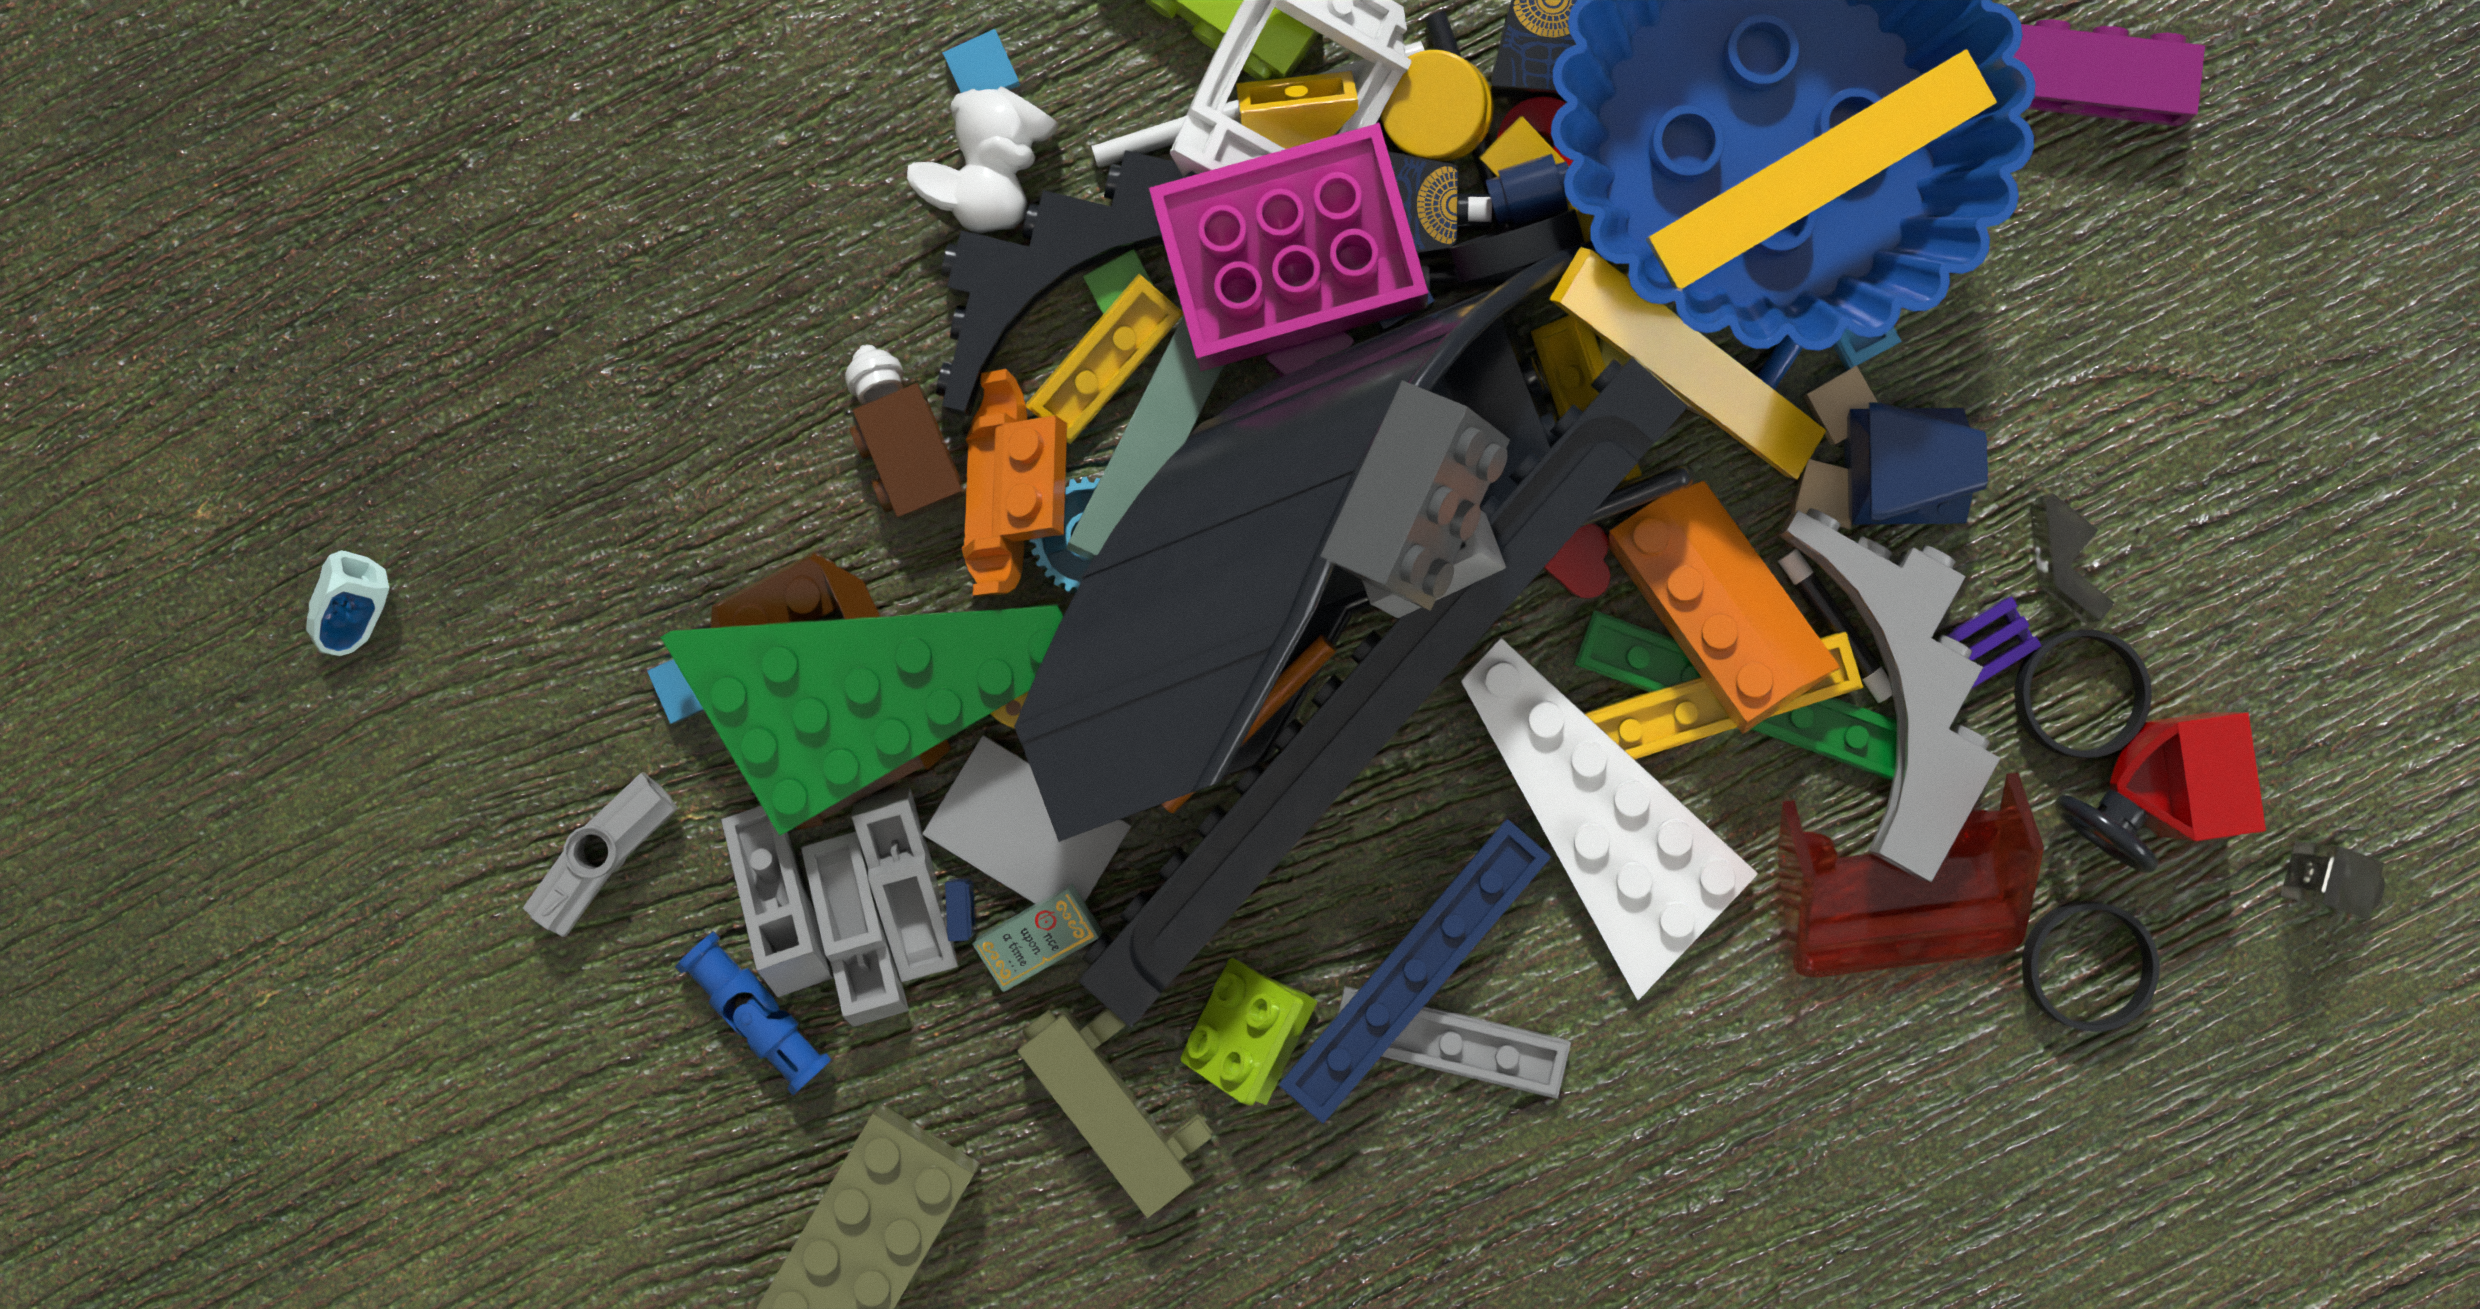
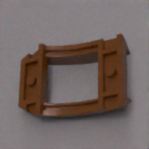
[711,552,951,830]

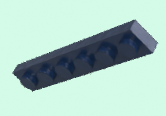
[1277,819,1551,1124]

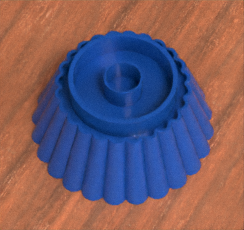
[1551,0,2036,351]

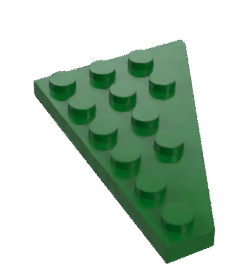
[660,605,1064,836]

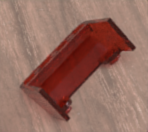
[1777,772,2044,978]

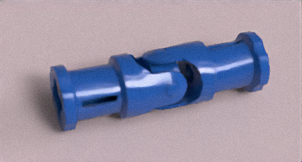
[675,931,832,1095]

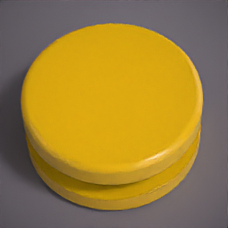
[1380,50,1494,162]

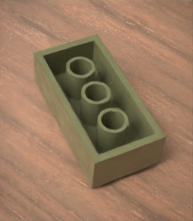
[756,1104,980,1309]

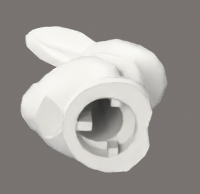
[907,86,1060,234]

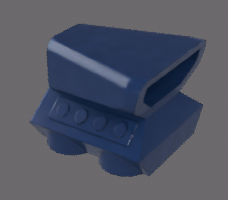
[1844,402,1988,525]

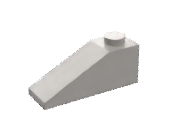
[721,806,833,997]

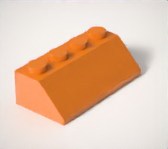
[1608,480,1840,734]

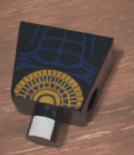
[1489,0,1577,103]
[1388,152,1492,261]

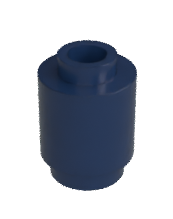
[1486,153,1569,227]

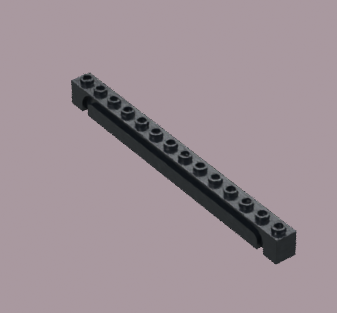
[1078,356,1688,1028]

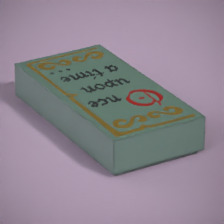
[972,883,1103,992]

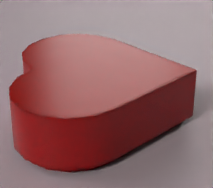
[1543,523,1611,599]

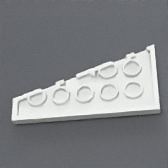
[1460,636,1758,1000]

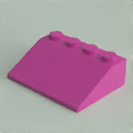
[1149,123,1428,372]

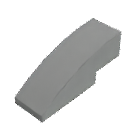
[852,786,958,982]
[801,832,909,1027]

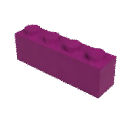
[2013,19,2205,126]

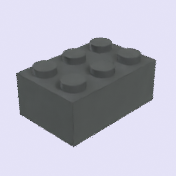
[1320,380,1510,611]

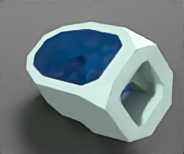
[306,550,389,656]

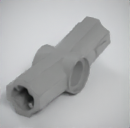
[523,772,679,937]

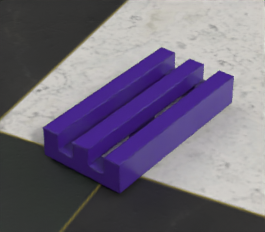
[1936,596,2042,689]

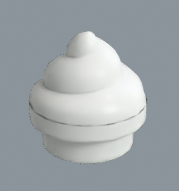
[845,345,904,405]

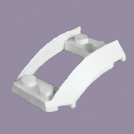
[1170,0,1412,177]

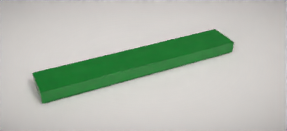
[1573,610,1897,781]

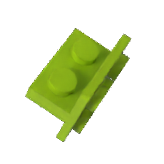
[1181,958,1318,1106]

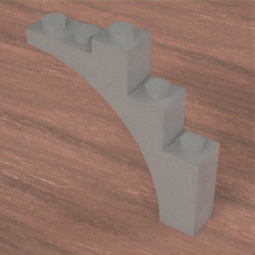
[1778,508,2001,882]

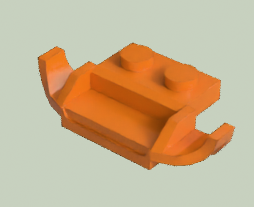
[962,369,1067,597]

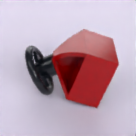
[2054,712,2266,873]

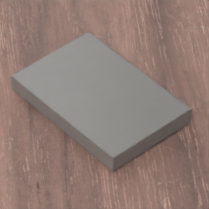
[922,735,1132,904]

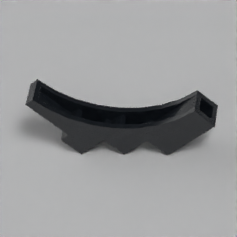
[936,150,1197,417]

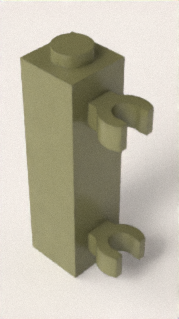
[1018,1007,1213,1219]

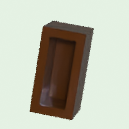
[850,383,966,521]

